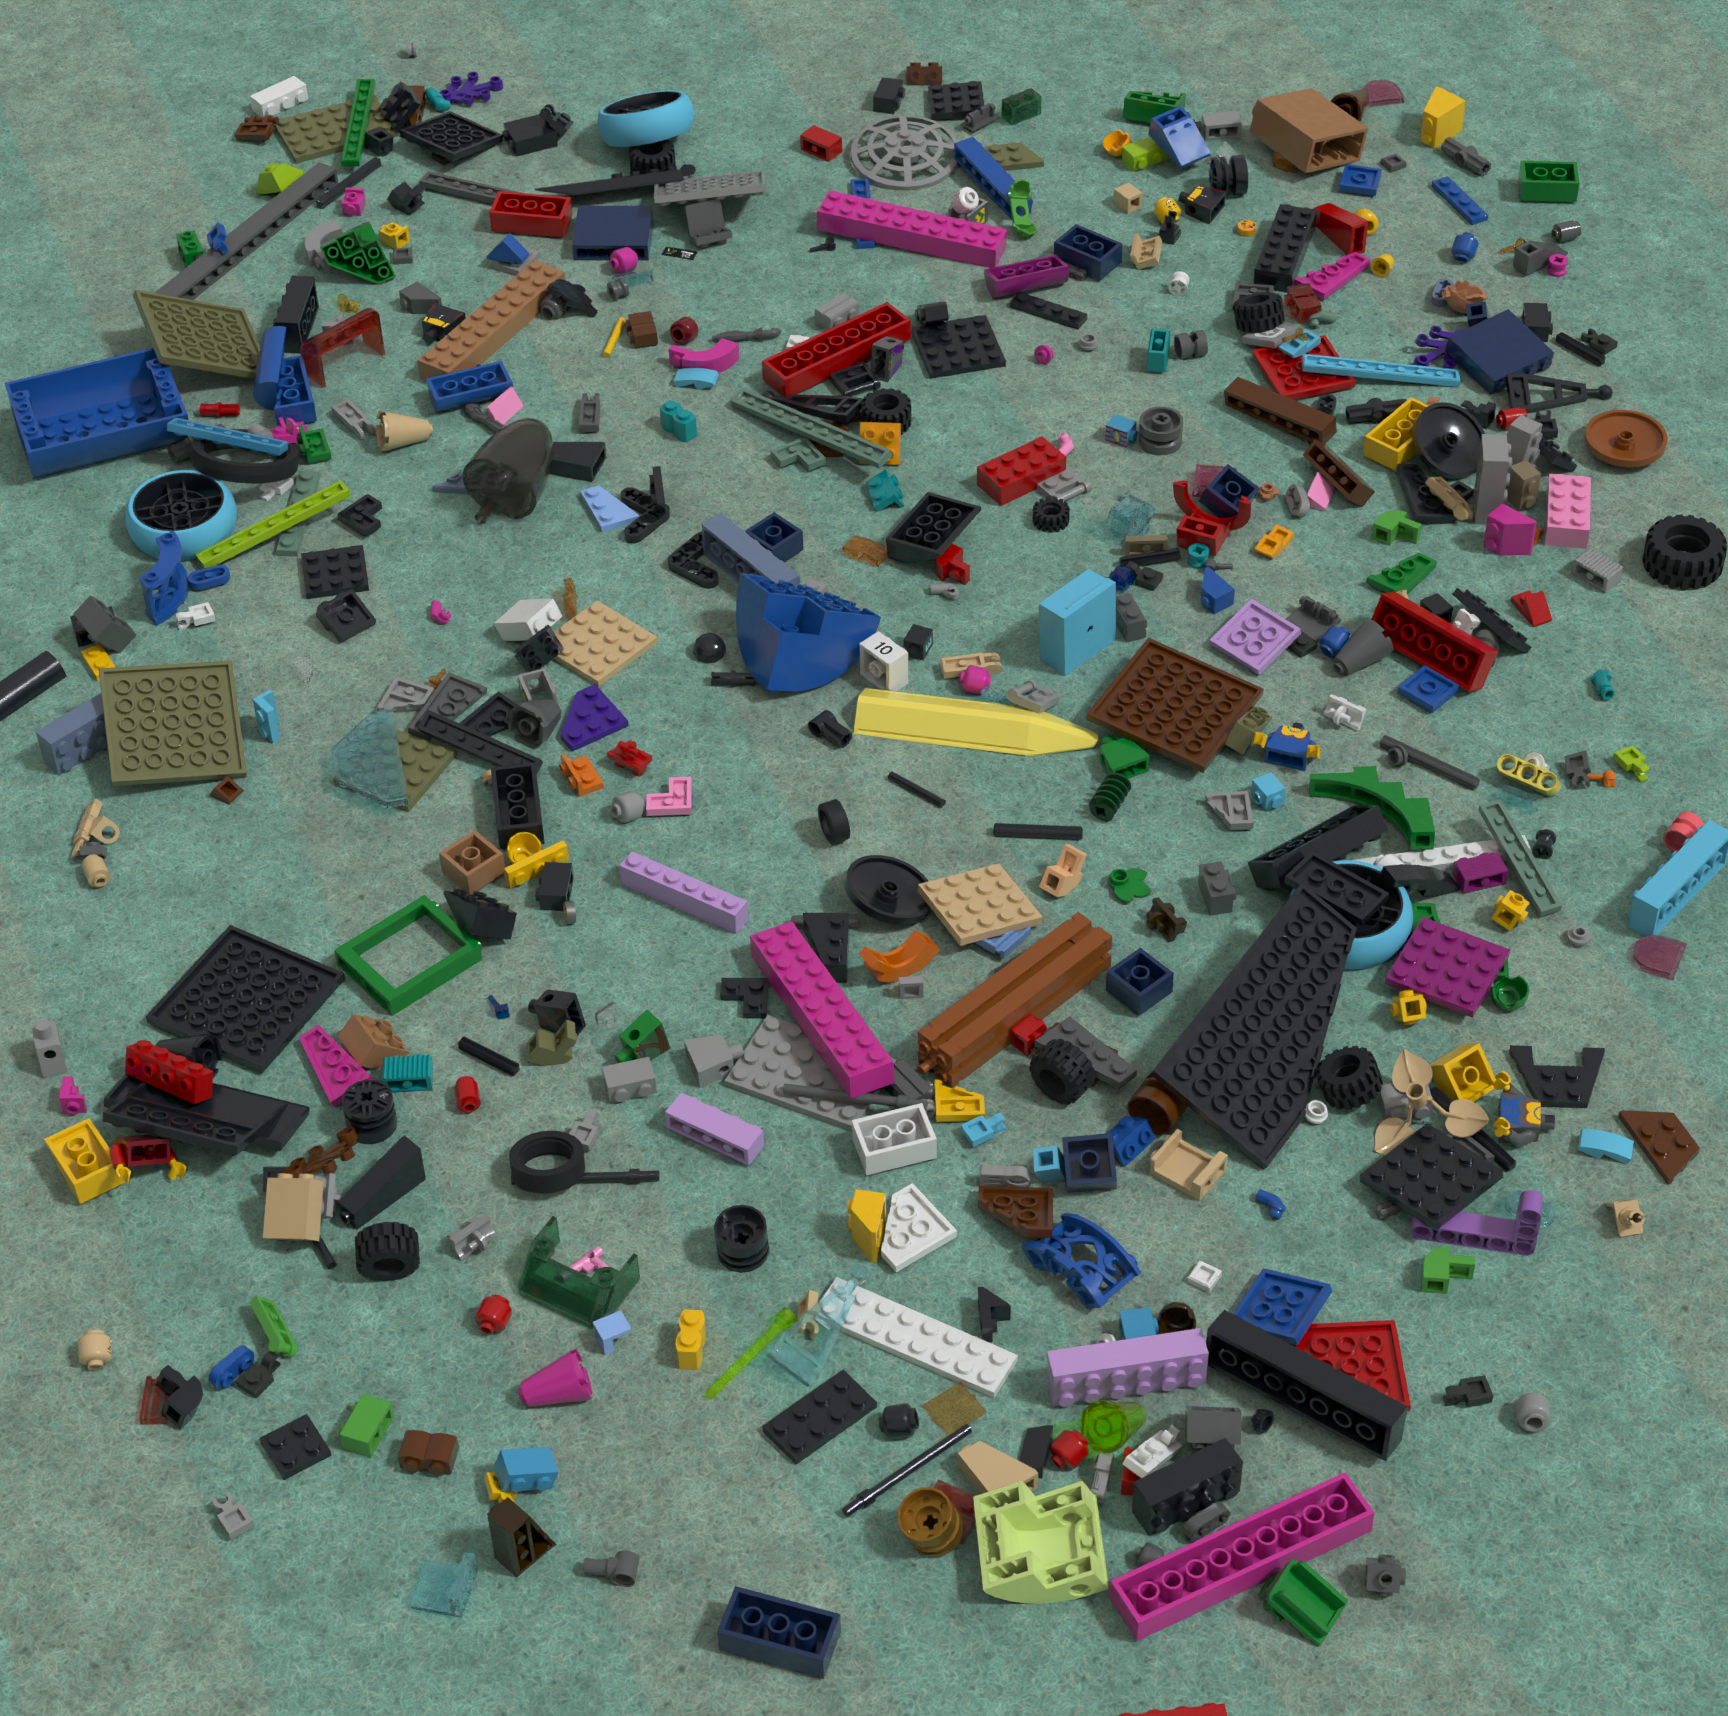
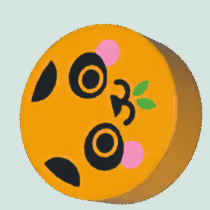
[1237,220,1256,236]

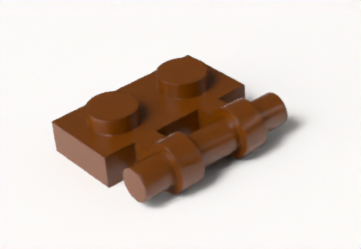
[235,115,279,141]

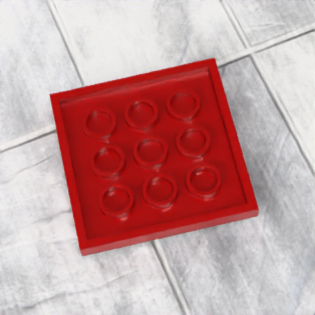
[1252,335,1355,400]
[1294,1320,1411,1412]

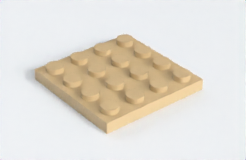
[553,601,658,687]
[918,863,1043,946]

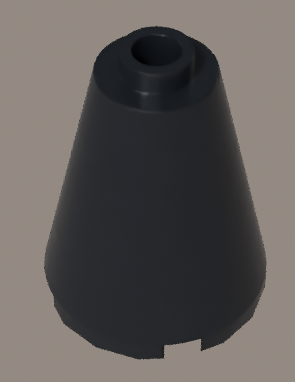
[155,1034,222,1078]

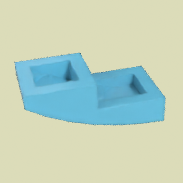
[1279,329,1321,358]
[673,368,719,390]
[1578,1128,1634,1164]

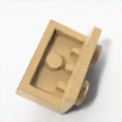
[1129,233,1162,270]

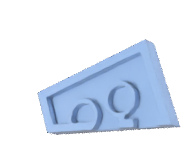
[580,485,640,532]

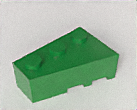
[1123,91,1186,125]

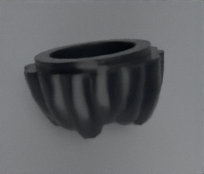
[1251,1409,1274,1434]

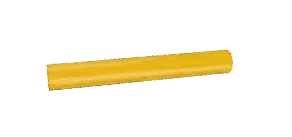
[602,317,625,358]

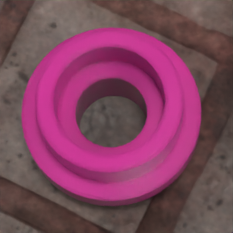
[1034,345,1053,365]

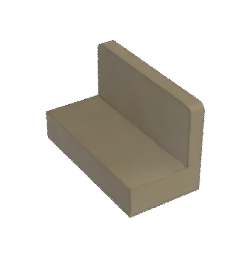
[1124,535,1168,556]

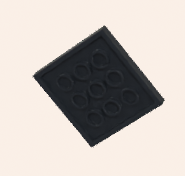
[400,111,503,161]
[911,315,1006,379]
[1360,1123,1503,1231]

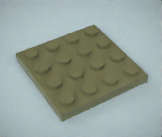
[333,724,456,812]

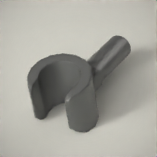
[1203,558,1233,572]

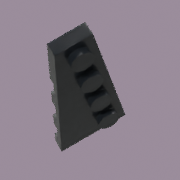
[1396,464,1456,524]

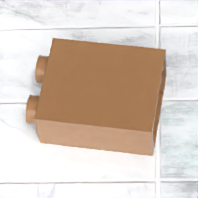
[1249,88,1368,173]

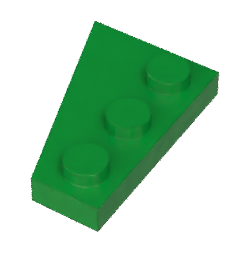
[1366,553,1437,595]

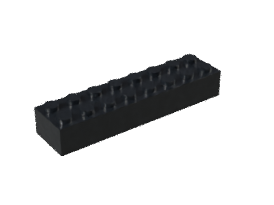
[1206,1310,1408,1461]

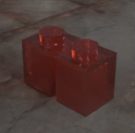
[1284,283,1322,324]

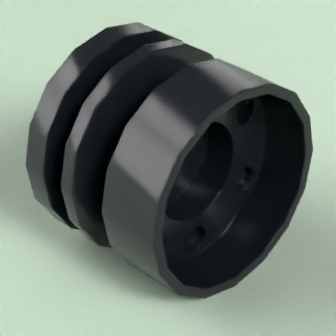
[1209,155,1248,196]
[341,1079,398,1144]
[714,1205,770,1273]

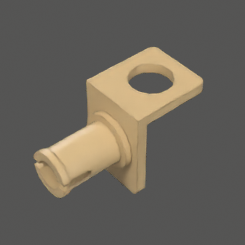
[1605,1199,1645,1237]

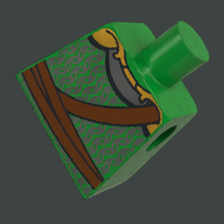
[614,1009,671,1063]

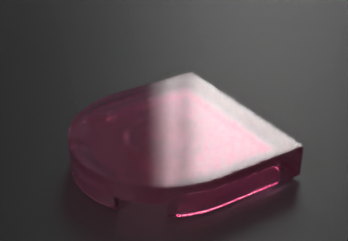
[1364,80,1404,107]
[1633,935,1687,980]

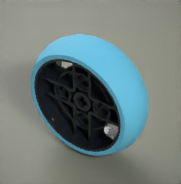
[597,90,694,147]
[125,470,237,561]
[1290,860,1413,970]

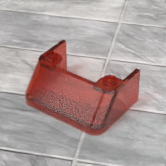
[300,308,385,388]

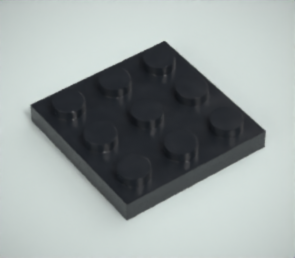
[928,81,984,120]
[301,545,369,599]

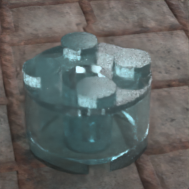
[1107,493,1155,538]

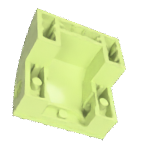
[973,1481,1109,1604]

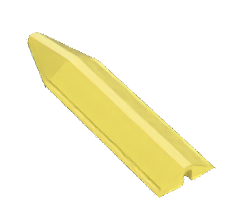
[854,688,1098,756]

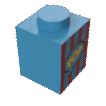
[1105,414,1138,448]

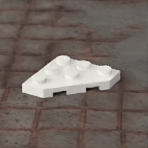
[881,1183,957,1272]

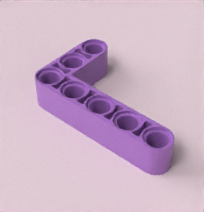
[1410,1190,1543,1256]

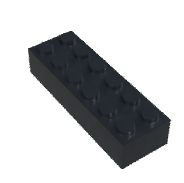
[1253,204,1317,293]
[1247,805,1388,890]

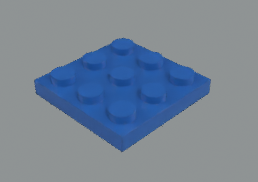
[1233,1268,1332,1345]

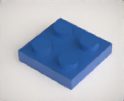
[1339,164,1382,196]
[1398,665,1460,713]

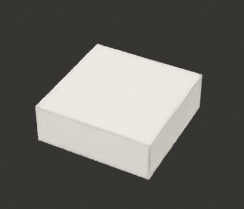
[1187,1260,1222,1293]

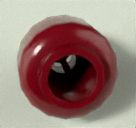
[670,317,699,345]

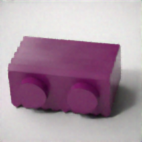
[1452,852,1508,894]

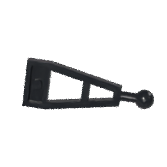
[1505,374,1613,413]
[761,391,863,423]

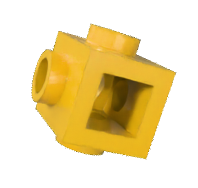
[1491,890,1530,931]
[1390,990,1427,1025]

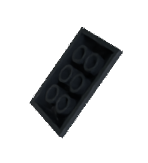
[886,492,981,563]

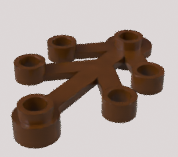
[283,1127,358,1178]

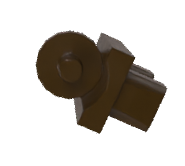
[1146,897,1187,942]

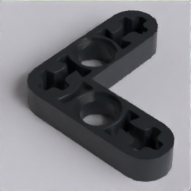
[621,487,670,544]
[668,531,719,589]

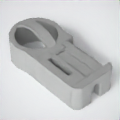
[979,1165,1031,1187]
[1091,1450,1114,1506]

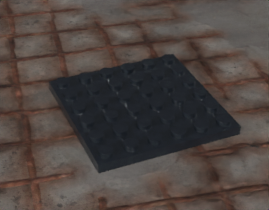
[146,925,345,1073]

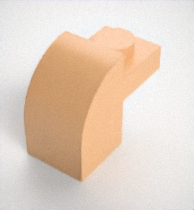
[1039,844,1087,897]

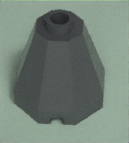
[508,699,561,748]

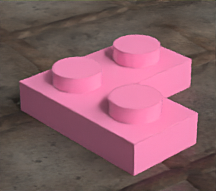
[646,777,692,816]

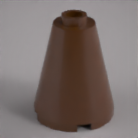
[1331,89,1369,122]

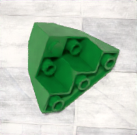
[320,221,396,284]

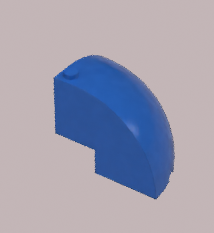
[736,573,881,693]

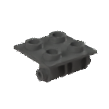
[1286,596,1342,642]

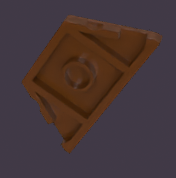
[1618,1110,1700,1185]

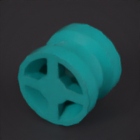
[1188,543,1209,569]

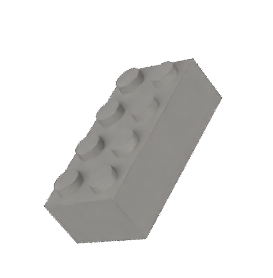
[1473,434,1512,525]

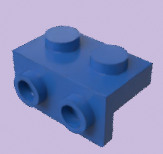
[1106,1116,1155,1166]

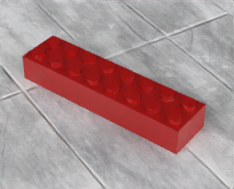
[762,302,911,397]

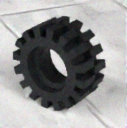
[1032,497,1070,533]

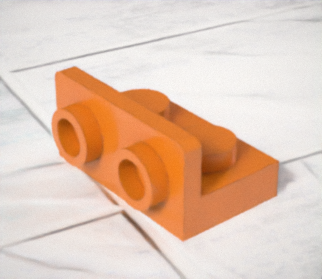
[559,754,604,797]

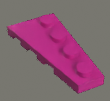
[1293,252,1371,300]

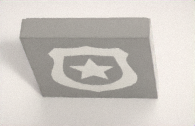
[1242,324,1297,349]

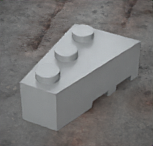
[1507,415,1542,473]

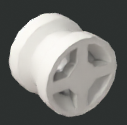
[1168,271,1190,296]

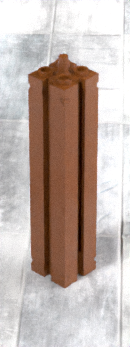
[918,912,1112,1088]

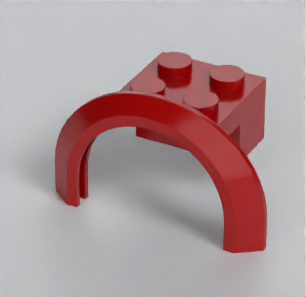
[1173,480,1251,556]

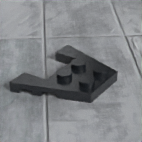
[1509,1045,1605,1108]

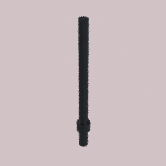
[511,1169,660,1185]
[842,1424,972,1517]

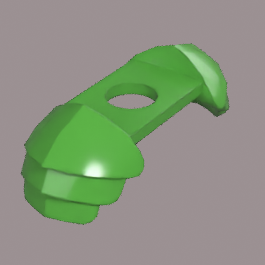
[1008,179,1037,239]

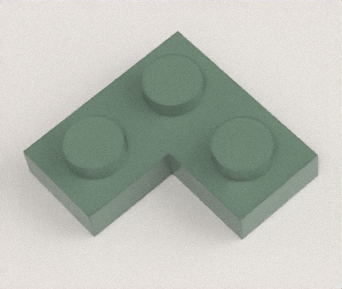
[770,437,826,471]

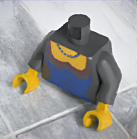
[1493,1071,1555,1147]

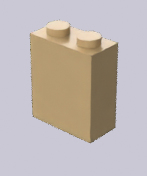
[263,1173,324,1241]

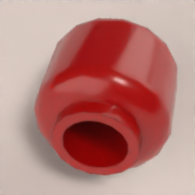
[474,1294,512,1334]
[1050,1429,1089,1469]

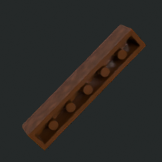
[1224,377,1337,444]

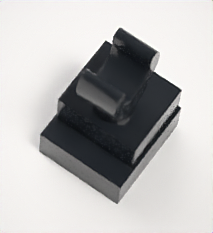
[1158,210,1181,245]
[1461,400,1496,429]

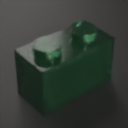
[1002,88,1042,126]

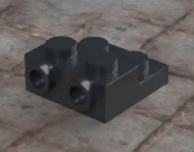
[379,81,421,132]
[316,589,376,643]

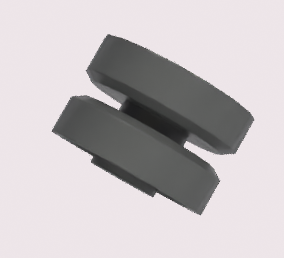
[1138,406,1183,455]

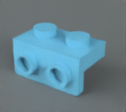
[252,690,280,744]

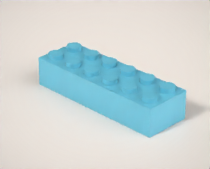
[1628,820,1728,941]

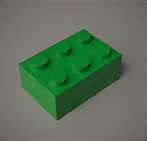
[1518,161,1580,202]

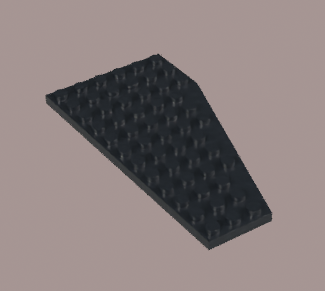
[1150,883,1357,1170]

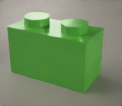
[339,1393,394,1458]

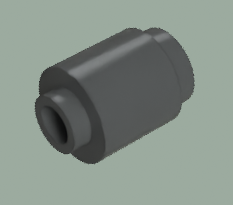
[1551,220,1581,243]

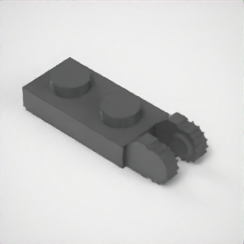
[579,393,601,432]

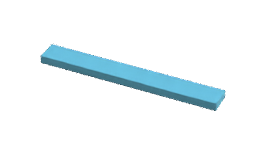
[1302,354,1461,387]

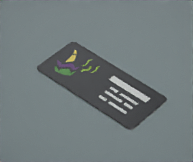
[661,246,697,260]

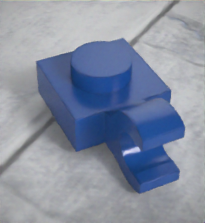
[207,222,229,255]

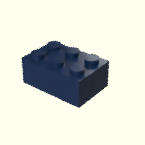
[1054,224,1123,280]

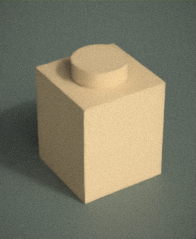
[1113,182,1143,214]

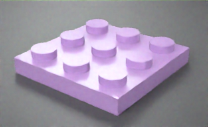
[1210,599,1301,675]

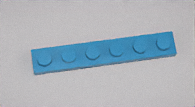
[167,418,288,456]

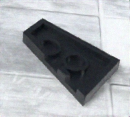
[460,691,519,737]

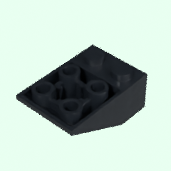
[443,888,517,940]

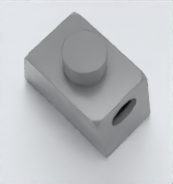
[32,1020,68,1078]
[684,1035,744,1088]

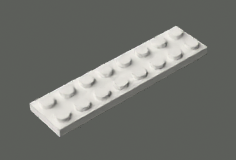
[814,1277,1018,1398]

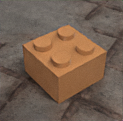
[439,830,505,894]

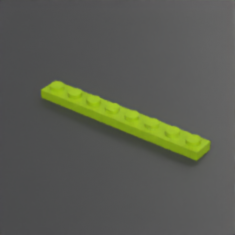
[195,480,352,568]

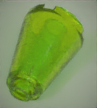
[1080,1399,1146,1453]

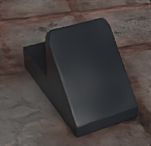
[978,1287,1011,1343]

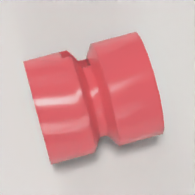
[1663,811,1704,852]

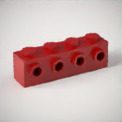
[125,1040,213,1104]

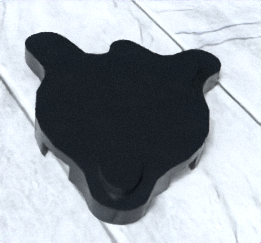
[547,279,598,317]

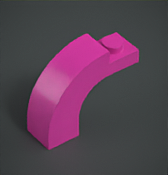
[668,338,739,373]

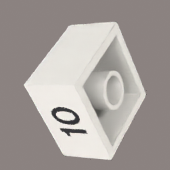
[859,631,909,691]

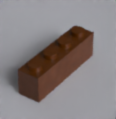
[1303,439,1375,507]

